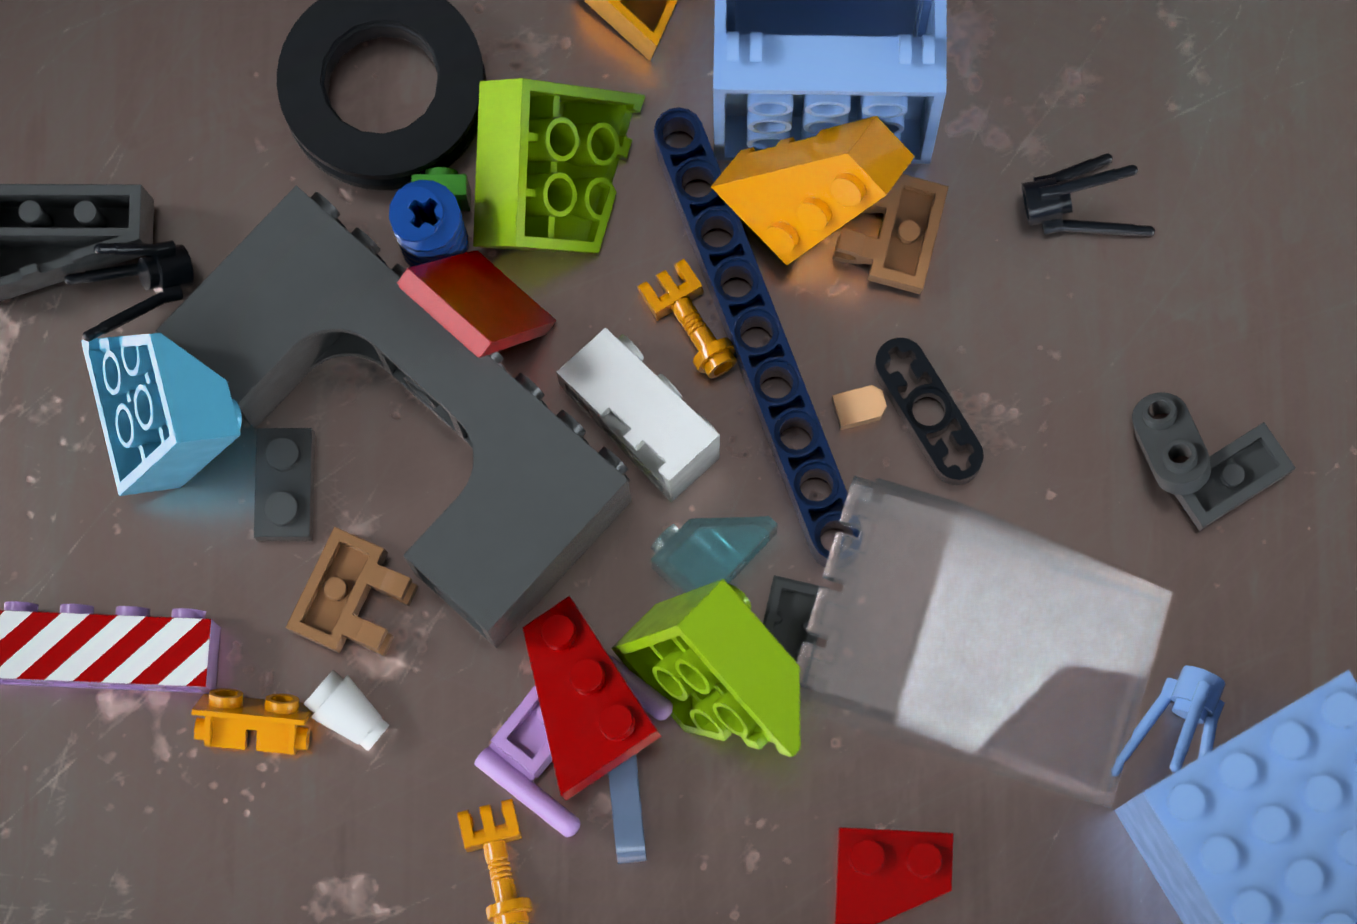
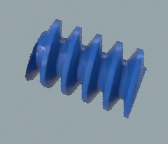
[389,180,469,267]

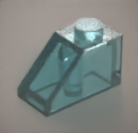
[651,516,778,594]

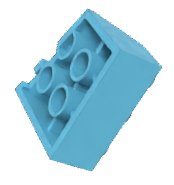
[81,333,242,496]

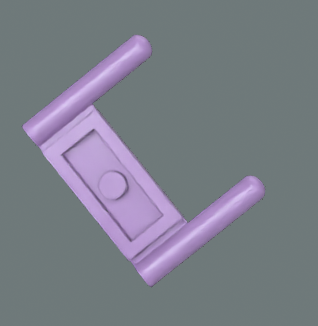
[474,654,673,837]

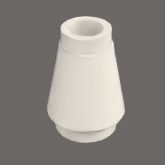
[304,670,390,751]

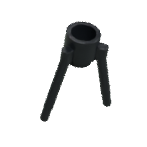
[1022,153,1155,237]
[64,240,194,342]

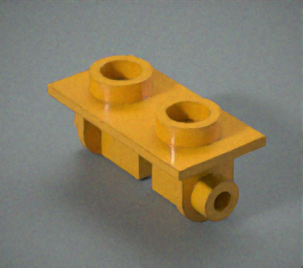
[191,688,313,755]

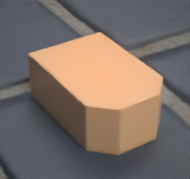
[831,385,887,431]

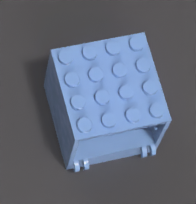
[713,0,947,164]
[1114,670,1357,924]

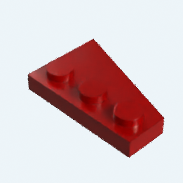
[522,596,662,801]

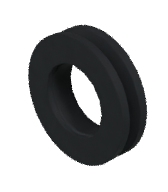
[277,0,487,190]

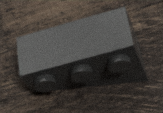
[0,184,154,301]

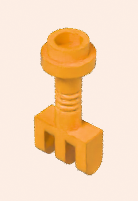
[637,258,737,378]
[457,798,532,924]

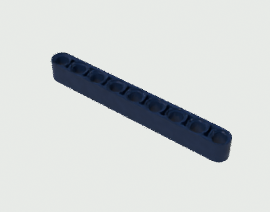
[654,107,863,570]

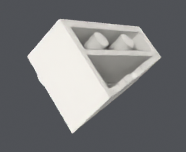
[556,327,720,502]

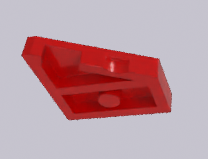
[835,827,954,924]

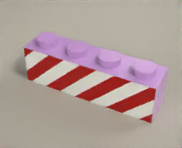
[0,601,221,694]

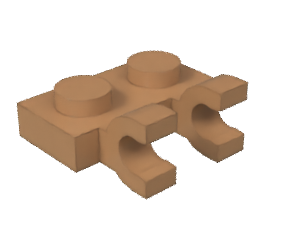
[832,174,949,294]
[285,526,419,657]

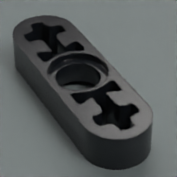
[874,338,984,485]

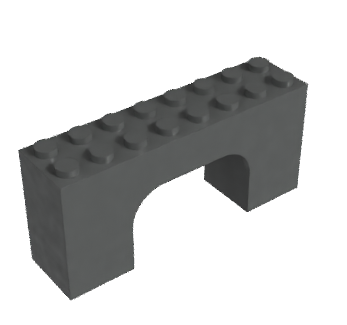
[156,185,632,648]

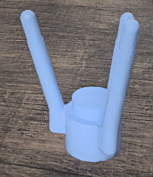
[1106,665,1226,776]

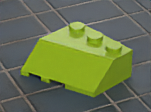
[473,78,645,253]
[611,579,800,757]

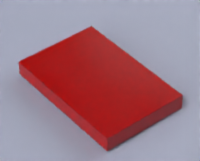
[397,250,557,357]

